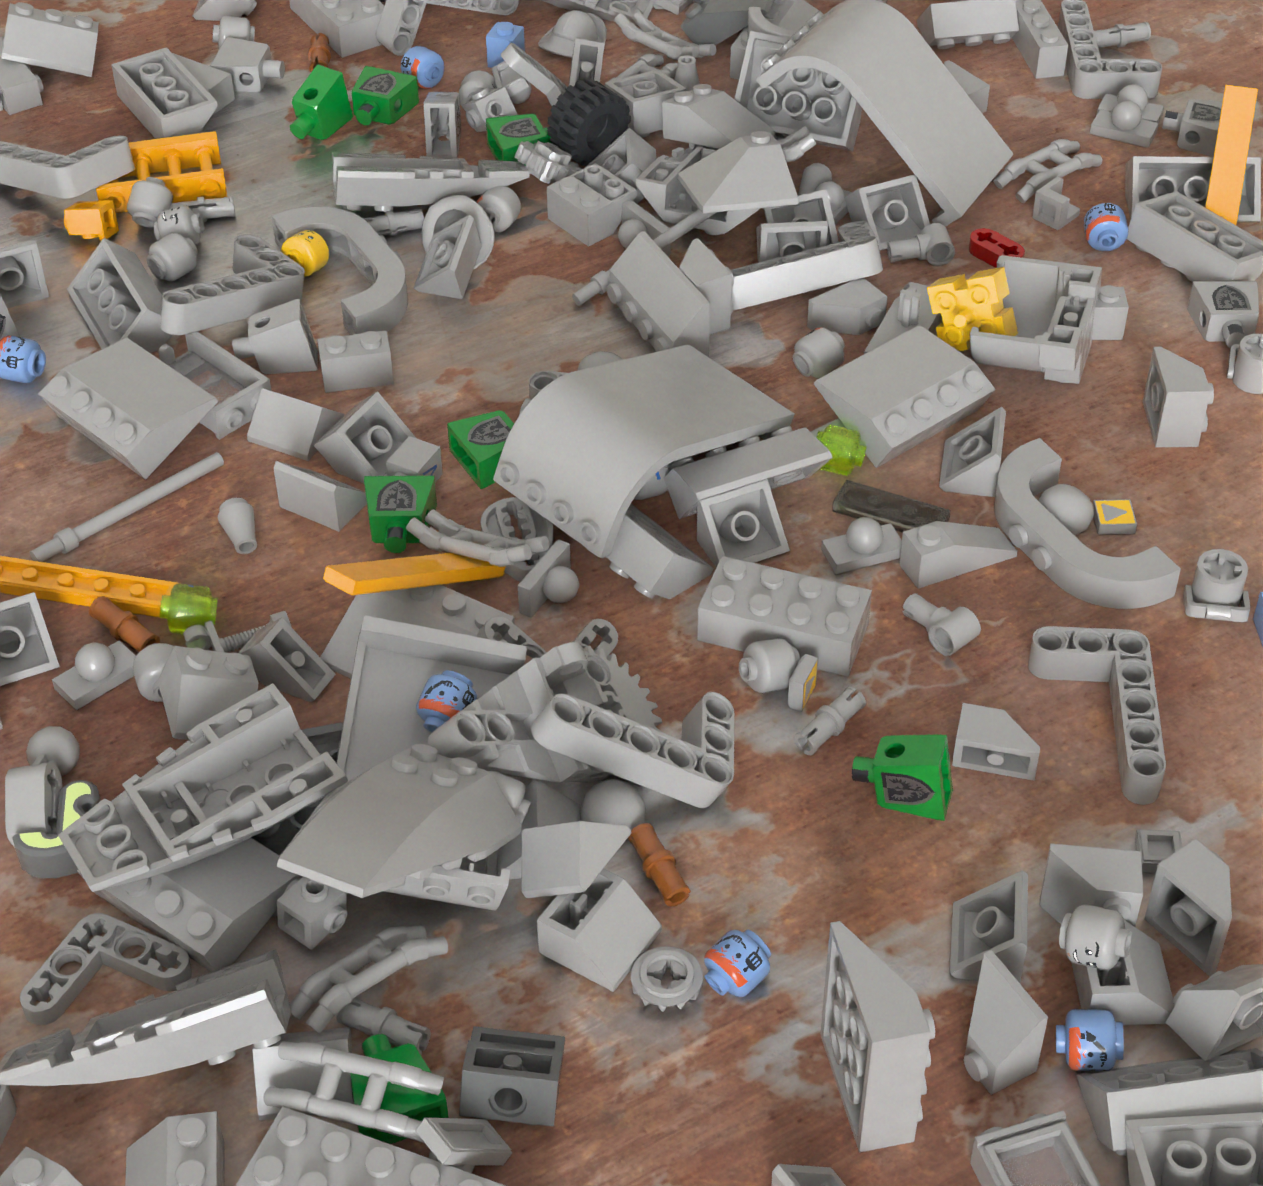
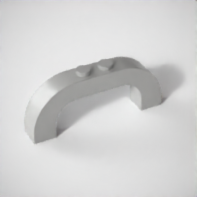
[271,206,408,335]
[994,438,1181,609]

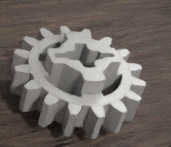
[515,141,582,184]

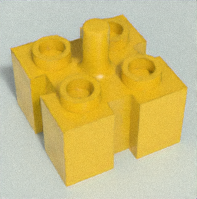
[927,267,1018,351]

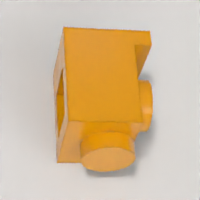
[64,200,119,240]

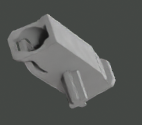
[864,282,942,354]

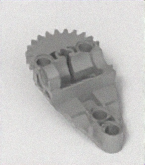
[428,642,662,783]

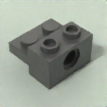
[459,1026,565,1127]

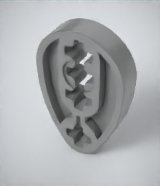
[480,497,554,582]

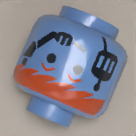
[400,46,445,89]
[1084,203,1128,251]
[0,335,46,383]
[416,670,478,733]
[704,930,771,997]
[1056,1009,1124,1071]

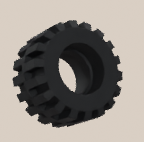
[547,79,631,166]

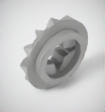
[631,946,703,1012]

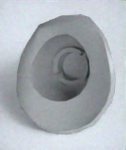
[538,10,607,58]
[422,195,495,269]

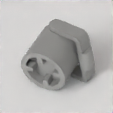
[1227,334,1263,394]
[1183,549,1250,622]

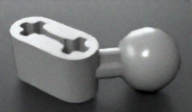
[5,726,80,847]

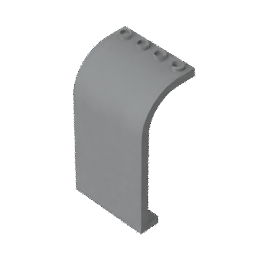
[756,0,1014,226]
[493,344,795,558]
[336,615,527,911]

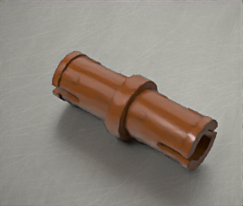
[308,33,331,72]
[89,596,160,653]
[628,823,691,907]

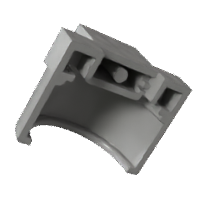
[970,255,1102,384]

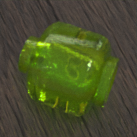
[816,425,867,476]
[160,583,218,634]

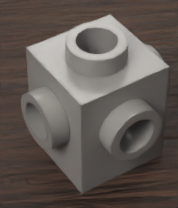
[463,87,518,132]
[277,877,348,950]

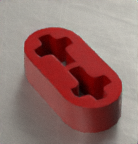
[969,228,1025,268]

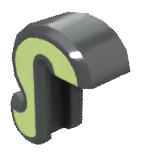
[12,780,101,878]

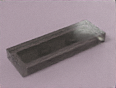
[832,480,951,533]

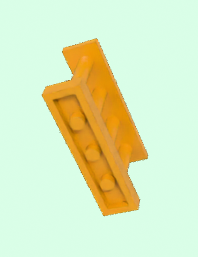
[96,131,227,213]

